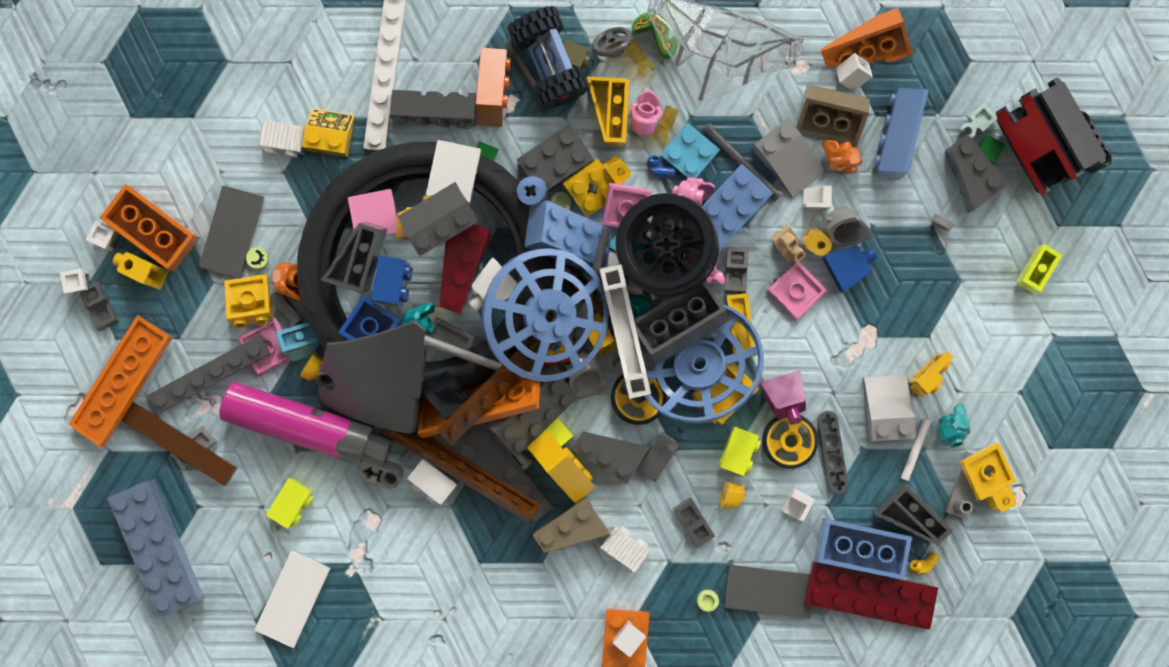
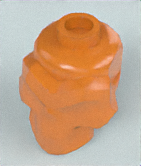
[822,140,862,175]
[272,262,301,301]

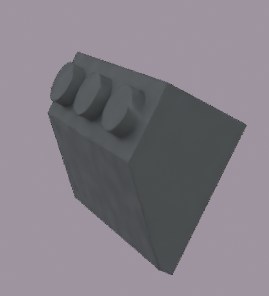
[398,181,479,257]

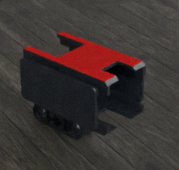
[996,78,1113,196]

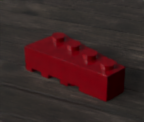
[439,224,491,315]

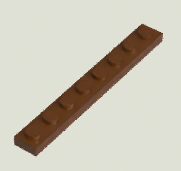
[437,315,557,446]
[381,429,540,523]

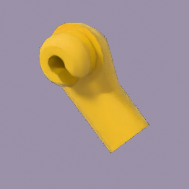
[909,551,940,574]

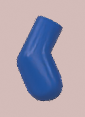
[647,155,675,179]

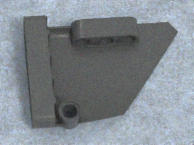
[316,320,426,434]

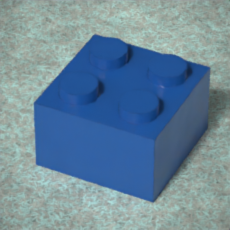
[371,255,413,307]
[338,295,402,340]

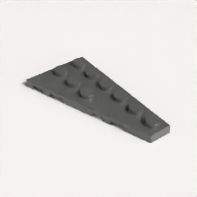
[434,423,553,521]

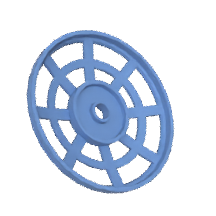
[482,248,609,382]
[639,304,764,423]

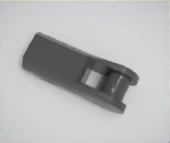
[270,292,304,327]

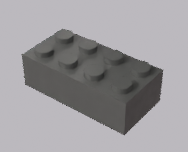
[634,281,729,366]
[483,366,578,457]

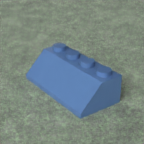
[873,88,929,180]

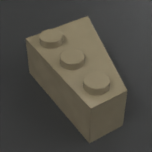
[532,497,610,553]

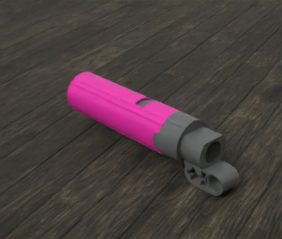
[219,382,404,489]

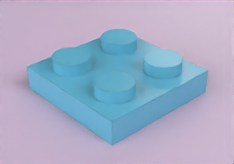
[660,122,720,178]

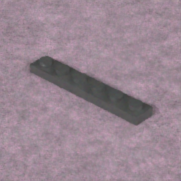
[147,335,271,414]

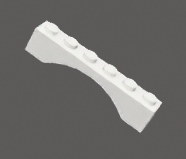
[600,264,651,399]

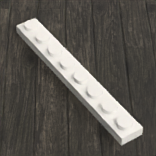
[364,0,407,151]

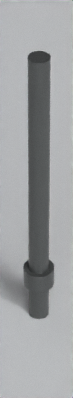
[572,227,611,355]

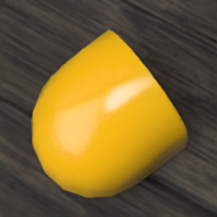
[802,228,832,256]
[300,352,323,380]
[720,481,746,509]

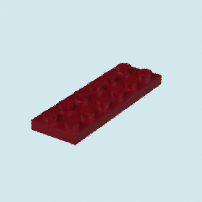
[804,561,939,630]

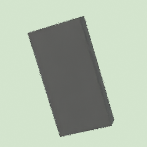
[428,316,476,351]

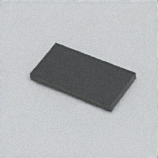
[199,185,265,278]
[724,564,812,618]

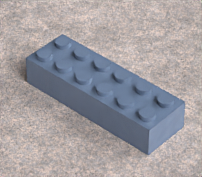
[107,479,205,618]

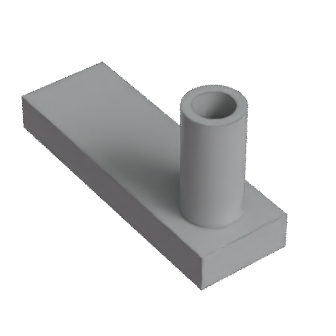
[944,451,975,520]

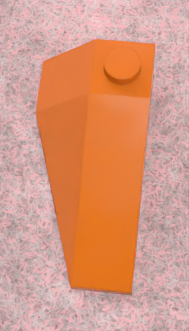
[820,8,913,68]

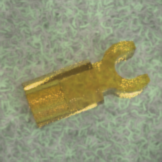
[625,39,655,77]
[652,106,679,145]

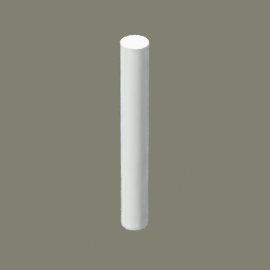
[901,418,931,481]

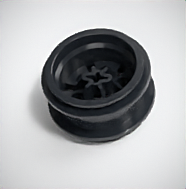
[615,193,719,297]

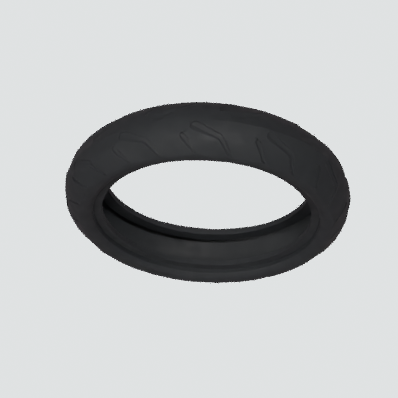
[297,142,554,397]

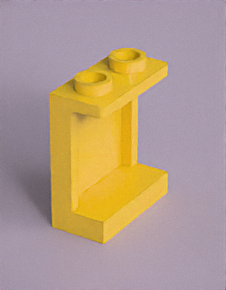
[691,363,759,425]

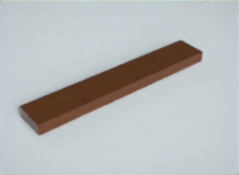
[122,401,238,486]

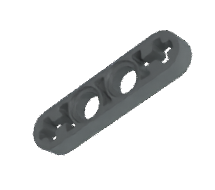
[817,411,848,494]

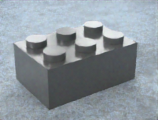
[517,124,594,195]

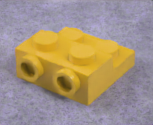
[224,274,274,329]
[908,351,954,397]

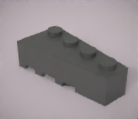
[390,90,477,129]

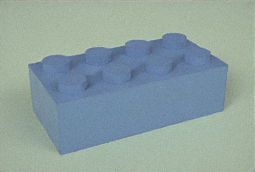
[684,164,773,251]
[525,200,611,274]
[814,518,912,580]

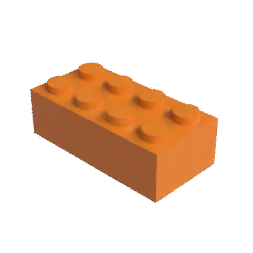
[99,183,200,272]

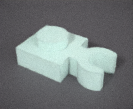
[958,102,997,138]

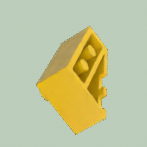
[587,77,630,147]
[527,430,596,504]

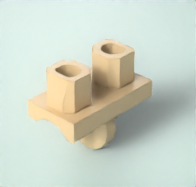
[771,224,806,263]

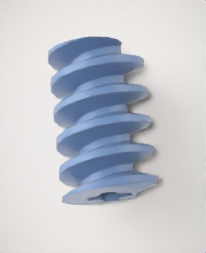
[517,176,547,205]

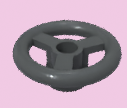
[592,27,632,58]

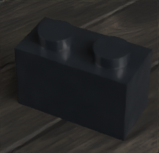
[424,370,470,420]

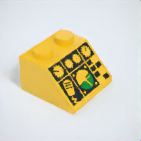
[302,109,355,158]

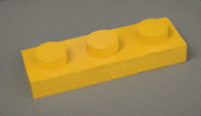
[726,293,756,358]

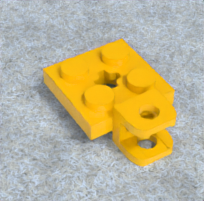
[562,156,631,218]
[959,442,1016,512]

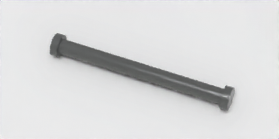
[702,123,784,202]

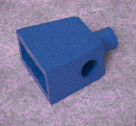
[822,245,877,293]

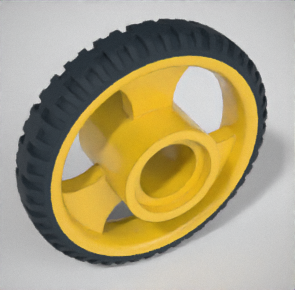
[611,374,666,425]
[762,415,818,469]

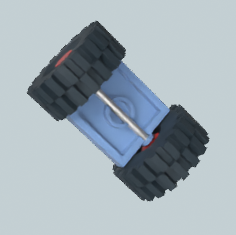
[507,6,590,110]

